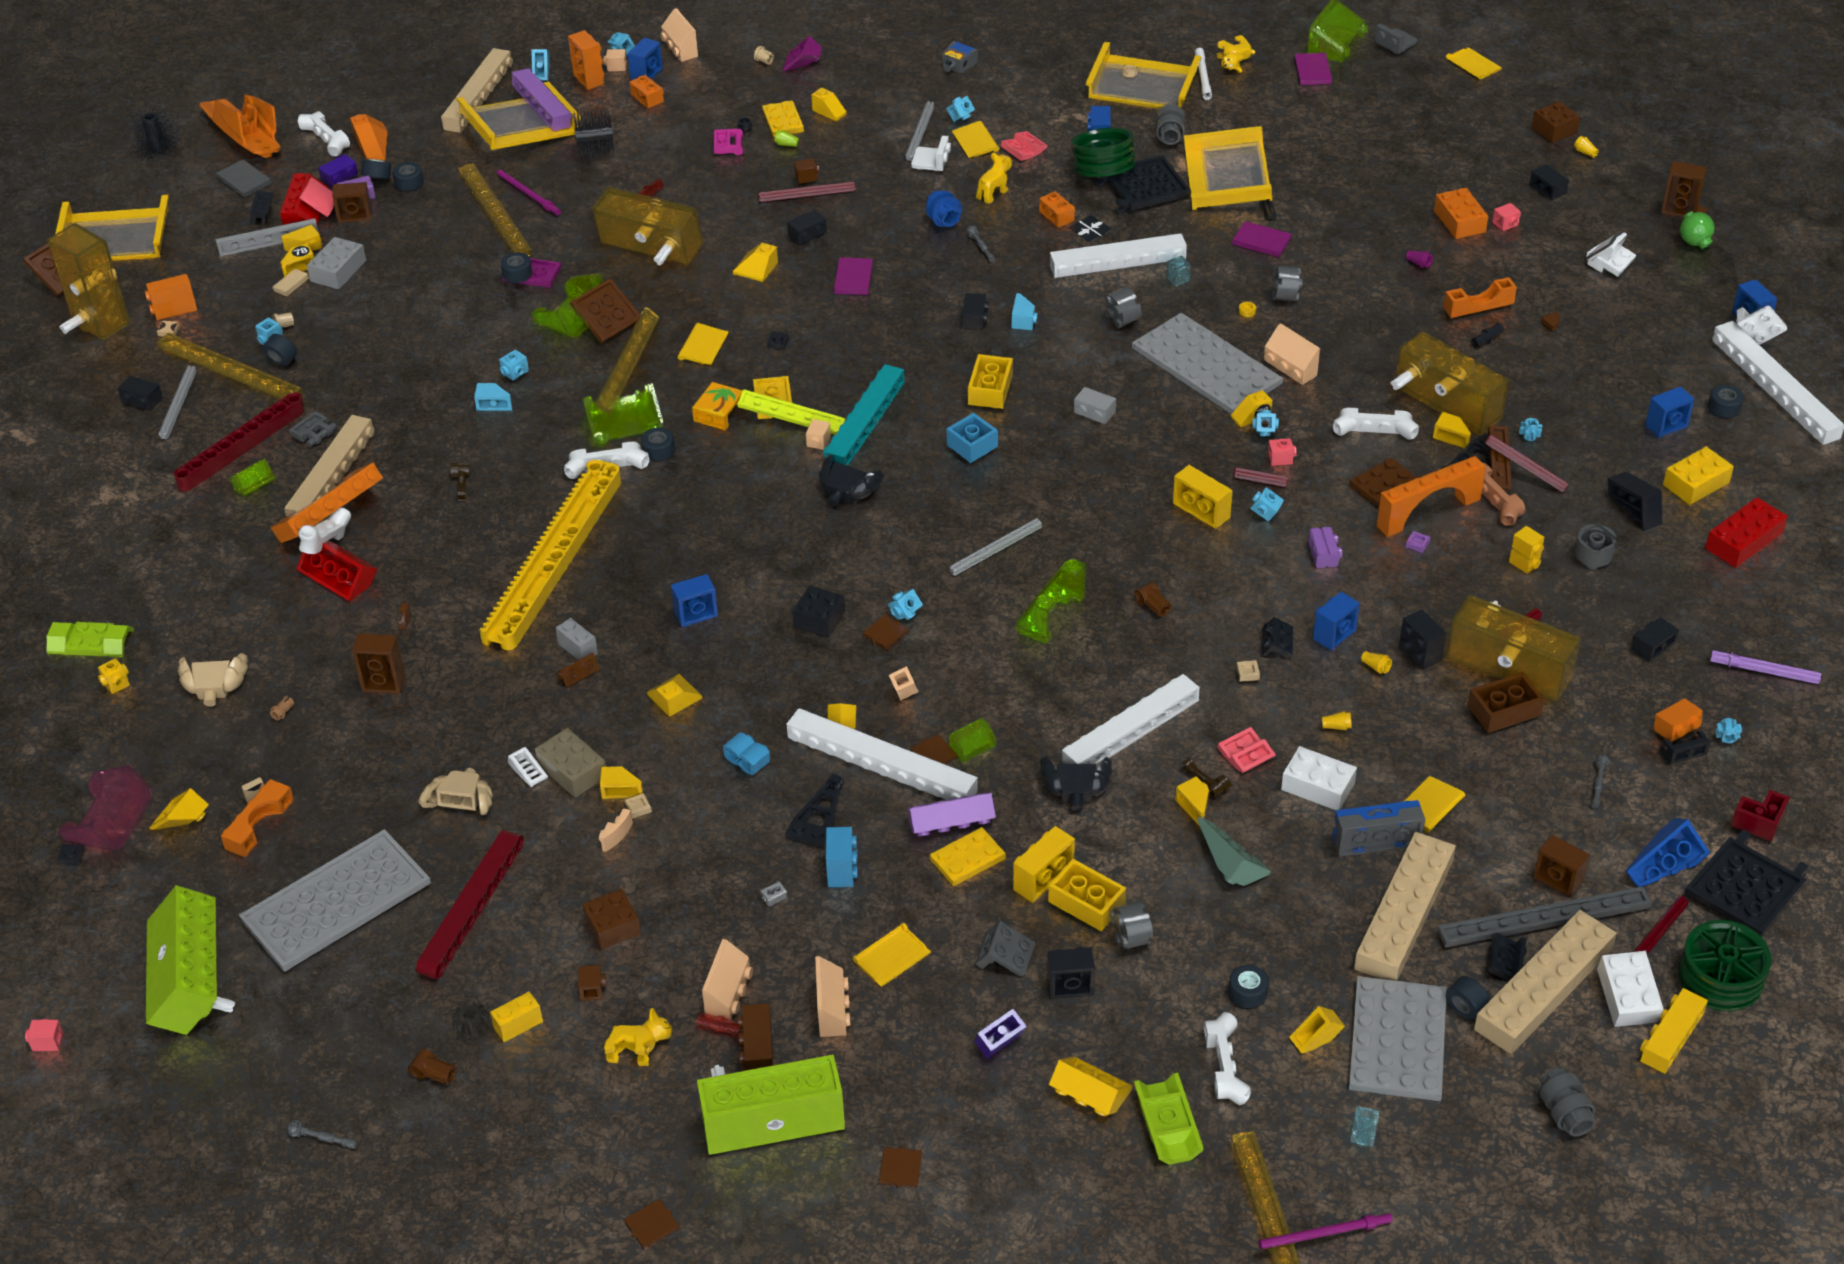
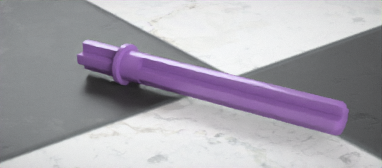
[1710,650,1821,684]

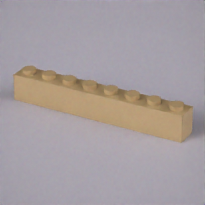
[441,48,513,133]
[284,415,374,517]

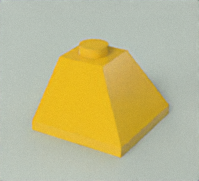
[733,243,778,282]
[647,674,702,717]
[149,788,209,830]

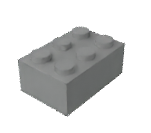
[307,237,366,289]

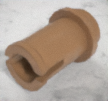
[270,696,295,720]

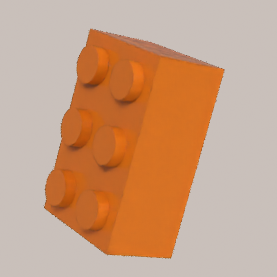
[568,30,605,90]
[1434,188,1488,239]

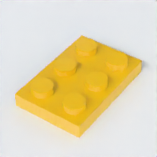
[762,101,804,137]
[753,376,792,419]
[930,827,1006,887]

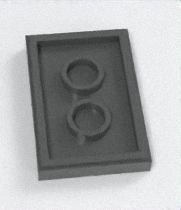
[216,160,272,198]

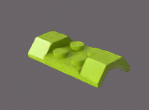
[47,622,134,657]
[1134,1073,1204,1165]

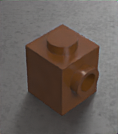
[794,158,820,184]
[578,965,607,1001]

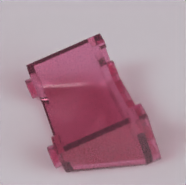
[57,765,151,850]

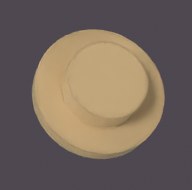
[1122,65,1138,79]

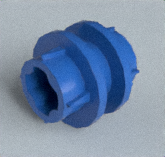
[926,191,962,227]

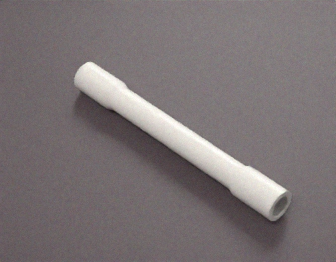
[1195,48,1212,100]

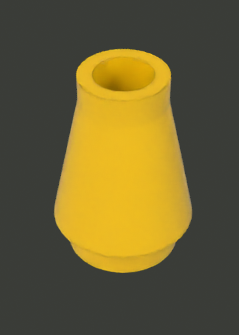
[1574,136,1599,158]
[1361,651,1392,674]
[1322,711,1352,731]

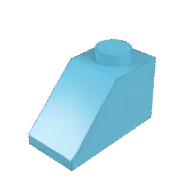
[532,49,550,81]
[1012,293,1038,330]
[474,383,513,411]

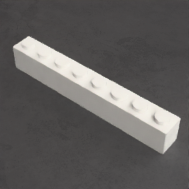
[1050,233,1187,278]
[1062,674,1200,766]

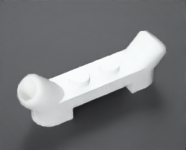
[298,111,350,157]
[1333,408,1419,440]
[564,442,649,480]
[298,507,352,554]
[1204,1012,1251,1105]

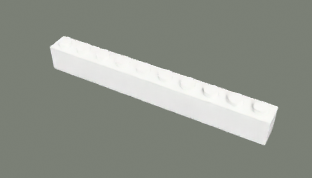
[1712,321,1844,445]
[787,708,978,800]

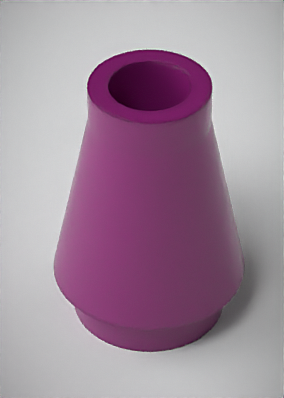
[1406,250,1433,268]

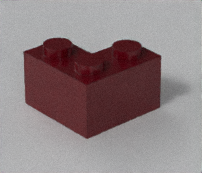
[1731,790,1790,842]

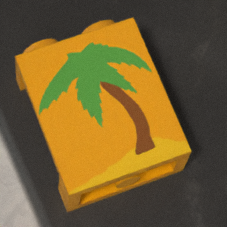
[692,382,743,430]

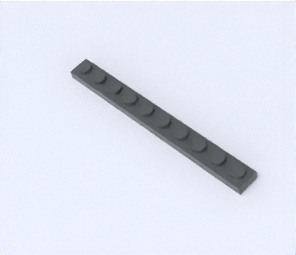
[1438,886,1652,948]

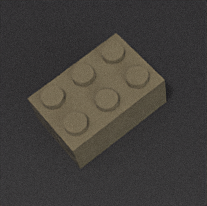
[535,728,606,798]

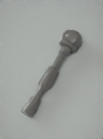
[967,226,995,263]
[1591,754,1610,809]
[287,1120,358,1150]

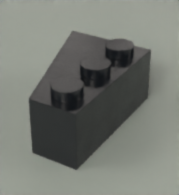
[1608,472,1663,531]

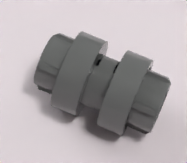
[1156,104,1185,145]
[1540,1068,1596,1136]

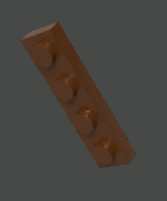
[1488,425,1512,492]

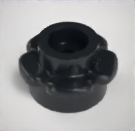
[737,117,753,131]

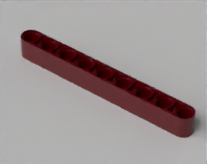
[174,392,305,492]
[416,830,524,979]

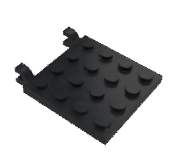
[1095,155,1191,214]
[1684,830,1809,937]

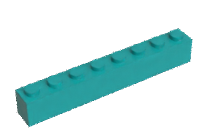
[823,364,905,466]

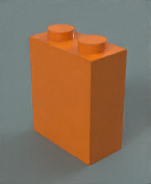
[145,274,197,320]

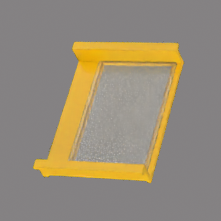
[1086,42,1201,109]
[456,82,581,150]
[1184,126,1272,210]
[54,195,169,262]

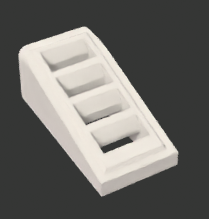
[508,747,548,787]

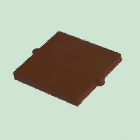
[863,614,909,650]
[910,734,958,765]
[879,1147,922,1188]
[624,1199,680,1249]

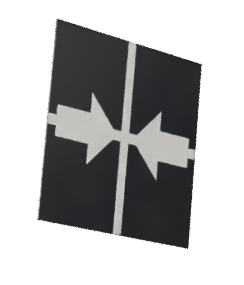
[1068,215,1112,242]

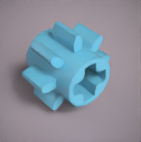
[1519,418,1543,441]
[1715,718,1742,743]

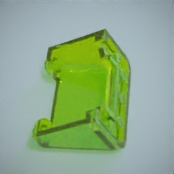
[1307,0,1368,62]
[531,273,604,337]
[582,383,663,444]
[1017,559,1086,644]

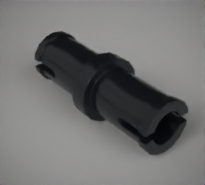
[1471,322,1504,348]

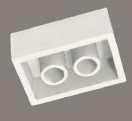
[1281,746,1357,810]
[1597,951,1664,1027]

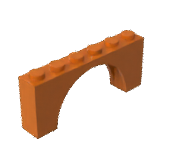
[1377,456,1486,537]
[270,463,383,543]

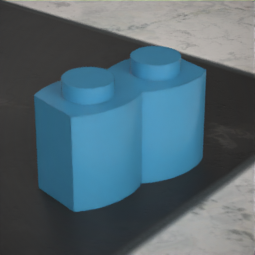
[723,732,770,775]

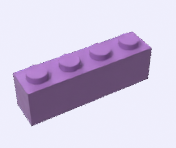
[907,792,996,836]

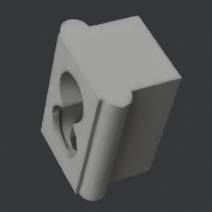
[760,882,787,907]

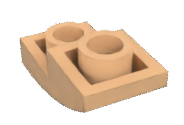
[599,808,633,852]

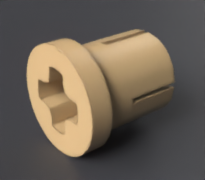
[754,46,774,65]
[272,312,294,328]

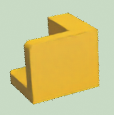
[827,703,856,729]

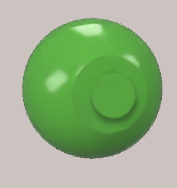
[1680,211,1715,249]

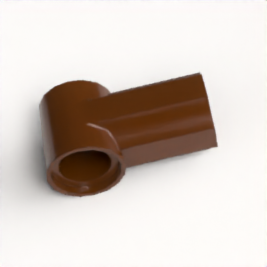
[1134,582,1172,617]
[408,1049,457,1085]

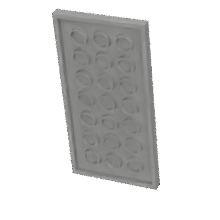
[1132,313,1283,414]
[239,829,431,972]

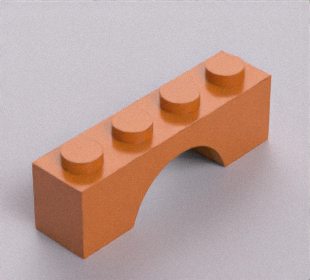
[1443,277,1517,318]
[221,779,294,857]

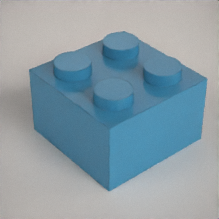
[946,413,998,463]
[826,827,858,887]

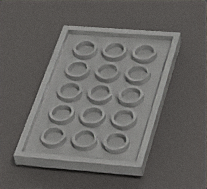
[1349,976,1447,1101]

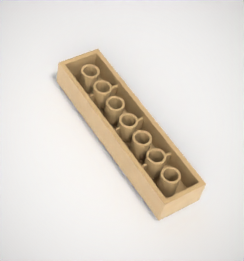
[1354,832,1456,981]
[1474,910,1617,1055]

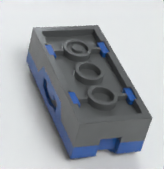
[1332,800,1425,857]

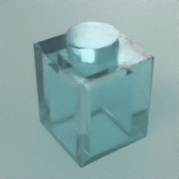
[1166,256,1191,286]
[1350,1106,1380,1147]

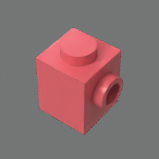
[1492,203,1521,231]
[1268,438,1296,466]
[25,1019,64,1051]

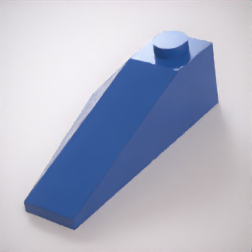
[1625,818,1710,888]

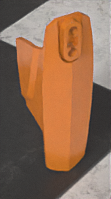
[199,95,281,158]

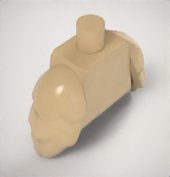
[177,653,248,707]
[418,768,493,815]

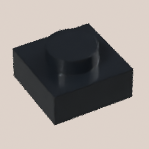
[767,332,789,350]
[57,844,85,866]

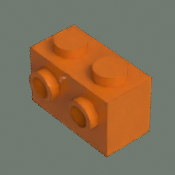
[630,75,664,109]
[1039,191,1075,228]
[1654,698,1703,742]

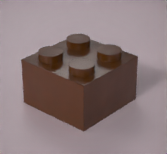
[1532,101,1580,143]
[332,182,372,223]
[1533,835,1590,898]
[582,889,641,950]

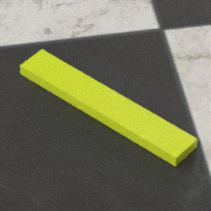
[738,389,846,435]

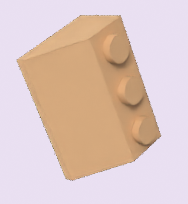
[660,8,698,62]
[1264,324,1320,385]
[702,939,753,1022]
[815,956,850,1037]

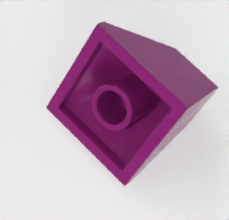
[782,36,822,71]

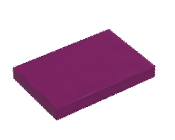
[1294,53,1332,85]
[1232,221,1292,257]
[502,258,562,288]
[834,258,873,295]

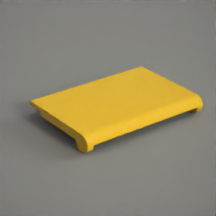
[1446,47,1502,79]
[952,121,999,158]
[677,323,729,365]
[1405,776,1465,833]
[852,923,931,987]

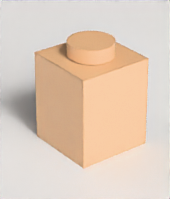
[604,49,627,71]
[806,419,831,450]
[889,667,919,700]

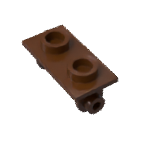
[557,653,600,688]

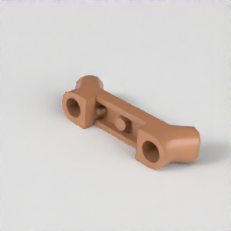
[1482,463,1525,526]

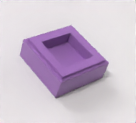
[1405,531,1431,553]

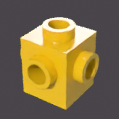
[98,658,130,694]

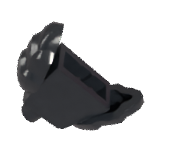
[819,454,884,506]
[1040,756,1113,812]

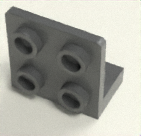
[975,921,1035,977]

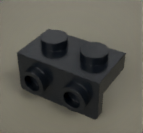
[1261,617,1293,659]
[1487,933,1527,982]

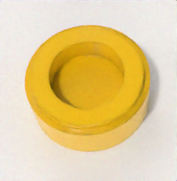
[1239,302,1256,317]

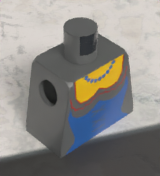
[943,41,978,73]

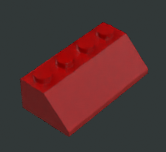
[280,173,329,225]
[296,540,377,601]

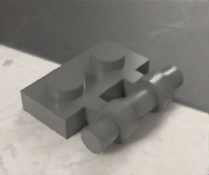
[289,411,337,447]

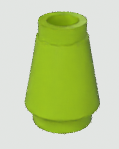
[774,130,799,147]

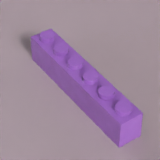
[512,68,572,131]

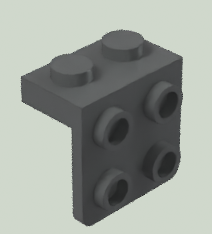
[1375,24,1418,54]

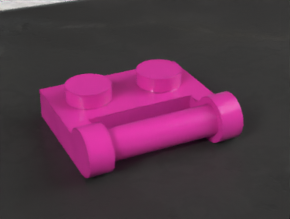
[714,129,743,155]

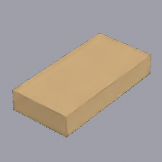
[273,269,309,297]

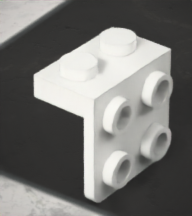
[911,135,951,171]
[1736,306,1787,345]

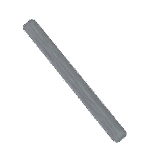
[905,101,934,161]
[158,365,196,439]
[949,518,1042,576]

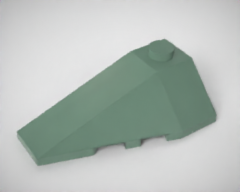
[1197,816,1272,886]

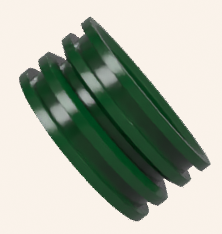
[1071,127,1136,177]
[1678,920,1772,1012]

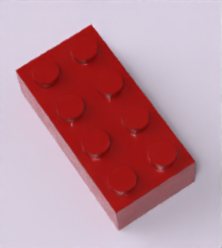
[1705,497,1788,568]

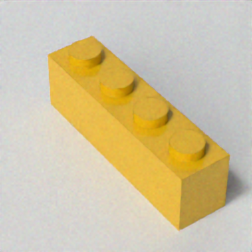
[1640,988,1708,1074]

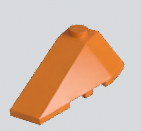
[350,114,388,161]

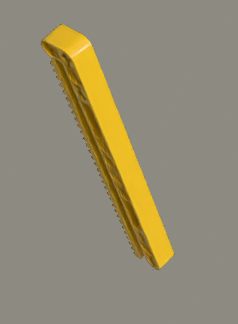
[479,460,621,651]

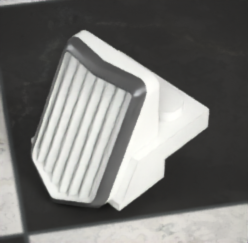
[1586,232,1636,277]

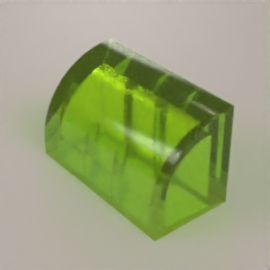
[229,459,276,496]
[949,718,996,763]

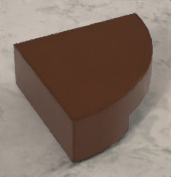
[1541,312,1560,331]
[398,602,412,630]

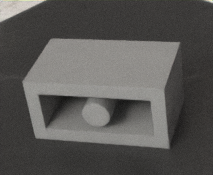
[1074,387,1116,424]
[556,618,598,660]

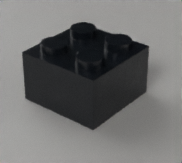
[793,585,845,638]
[1399,609,1447,670]
[1047,947,1095,999]

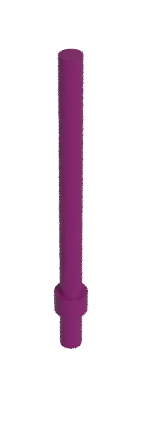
[497,169,561,215]
[1258,1213,1393,1249]

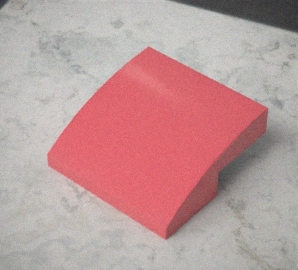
[1001,131,1048,161]
[300,177,334,217]
[1217,727,1276,773]

